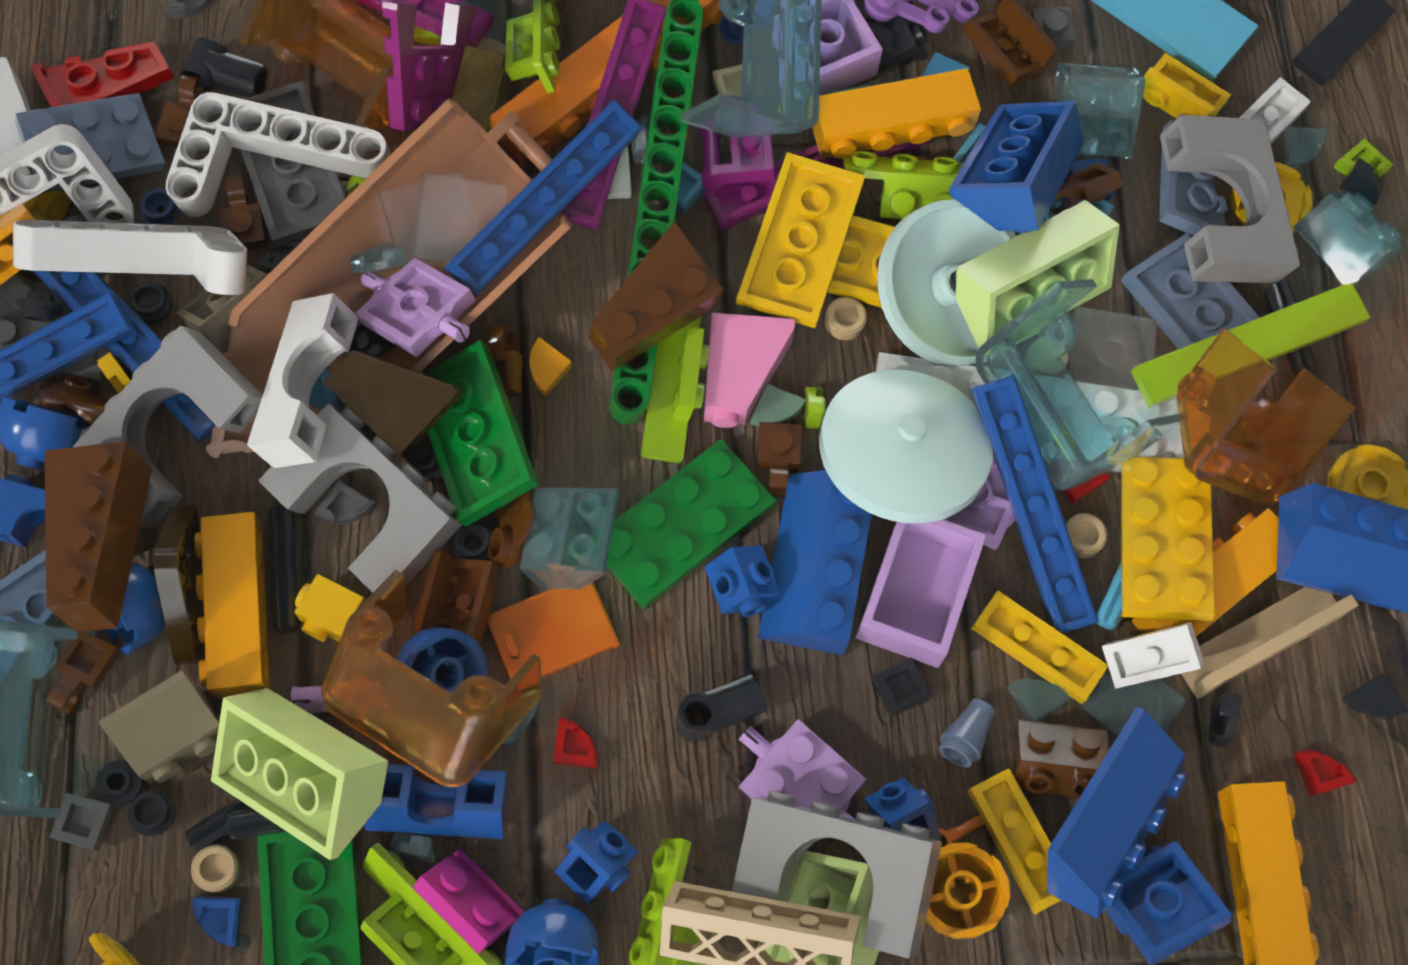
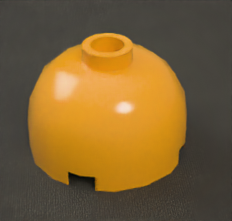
[926,843,1010,939]

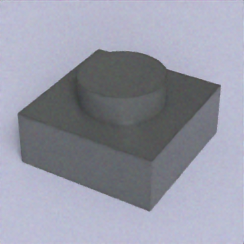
[1031,7,1076,50]
[49,792,115,852]

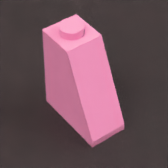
[704,313,796,428]

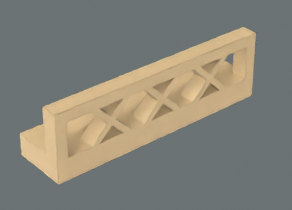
[1181,587,1359,699]
[660,881,861,965]

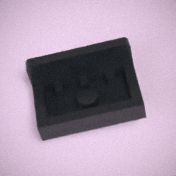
[854,0,929,73]

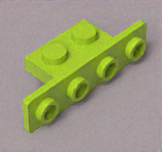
[505,0,560,94]
[842,151,964,219]
[641,317,710,464]
[629,838,712,965]
[360,843,503,965]

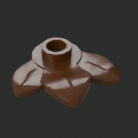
[38,375,109,424]
[488,491,534,569]

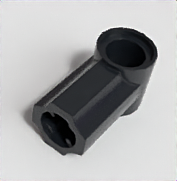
[180,37,268,98]
[675,674,767,743]

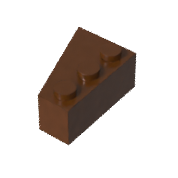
[588,221,723,372]

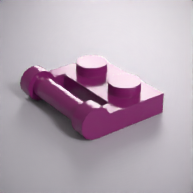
[697,108,774,191]

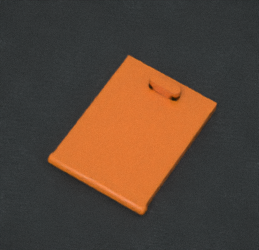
[487,573,621,689]

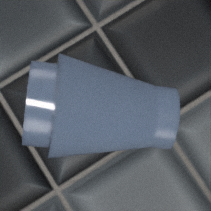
[939,699,995,768]

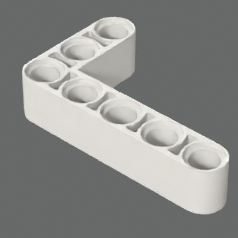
[166,92,391,217]
[0,124,134,223]
[13,220,247,295]

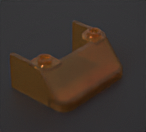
[238,0,415,129]
[1176,328,1356,505]
[321,570,542,787]

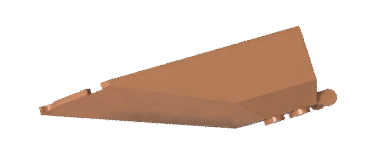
[206,99,573,458]

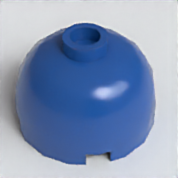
[0,396,89,470]
[105,563,166,654]
[394,627,488,720]
[505,899,600,965]

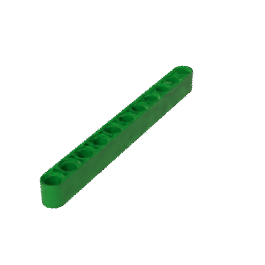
[609,0,703,425]

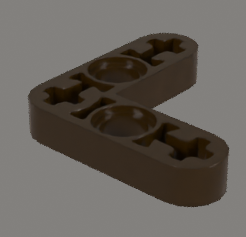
[153,505,203,665]

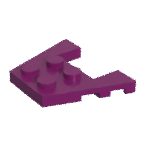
[382,1,477,131]

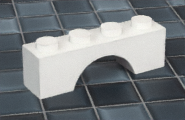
[247,293,359,468]

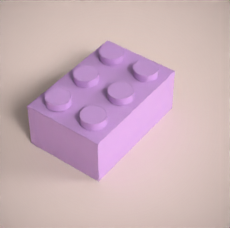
[855,519,986,668]

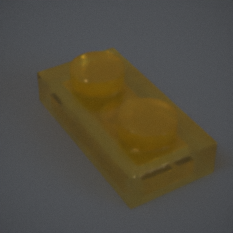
[452,46,505,133]

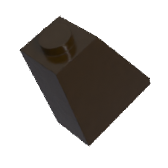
[323,350,467,455]

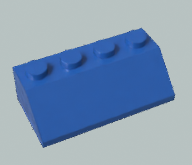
[949,100,1083,233]
[758,470,872,655]
[1277,483,1408,614]
[1047,706,1188,919]

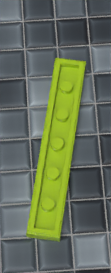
[1130,282,1371,408]

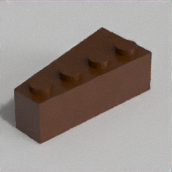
[45,441,152,632]

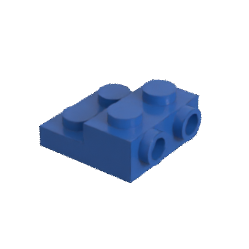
[1104,840,1232,965]

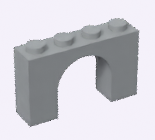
[1159,115,1300,283]
[73,325,263,528]
[258,403,462,601]
[732,791,942,959]

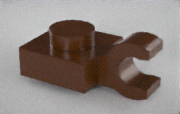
[155,75,204,148]
[1050,162,1122,216]
[218,175,268,250]
[488,324,523,397]
[757,422,802,497]
[47,631,121,715]

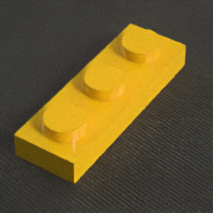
[971,590,1108,704]
[967,768,1061,915]

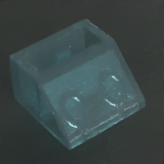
[1052,63,1146,158]
[1293,191,1405,286]
[520,488,620,590]

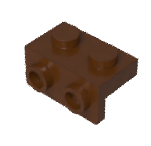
[962,0,1058,87]
[413,550,501,647]
[1013,720,1109,798]

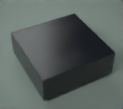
[871,658,932,718]

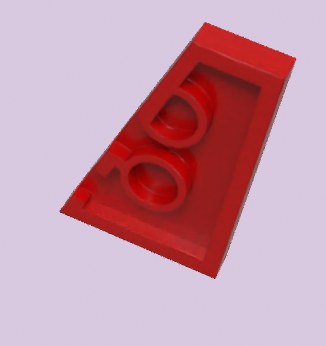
[29,41,174,107]

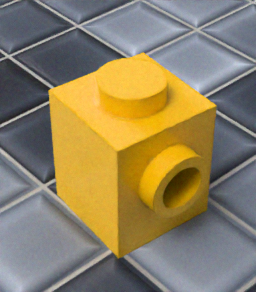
[294,574,370,647]

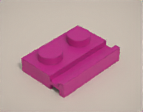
[413,848,524,954]

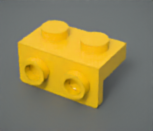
[1136,53,1231,119]

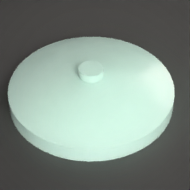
[877,199,1017,366]
[819,370,993,524]

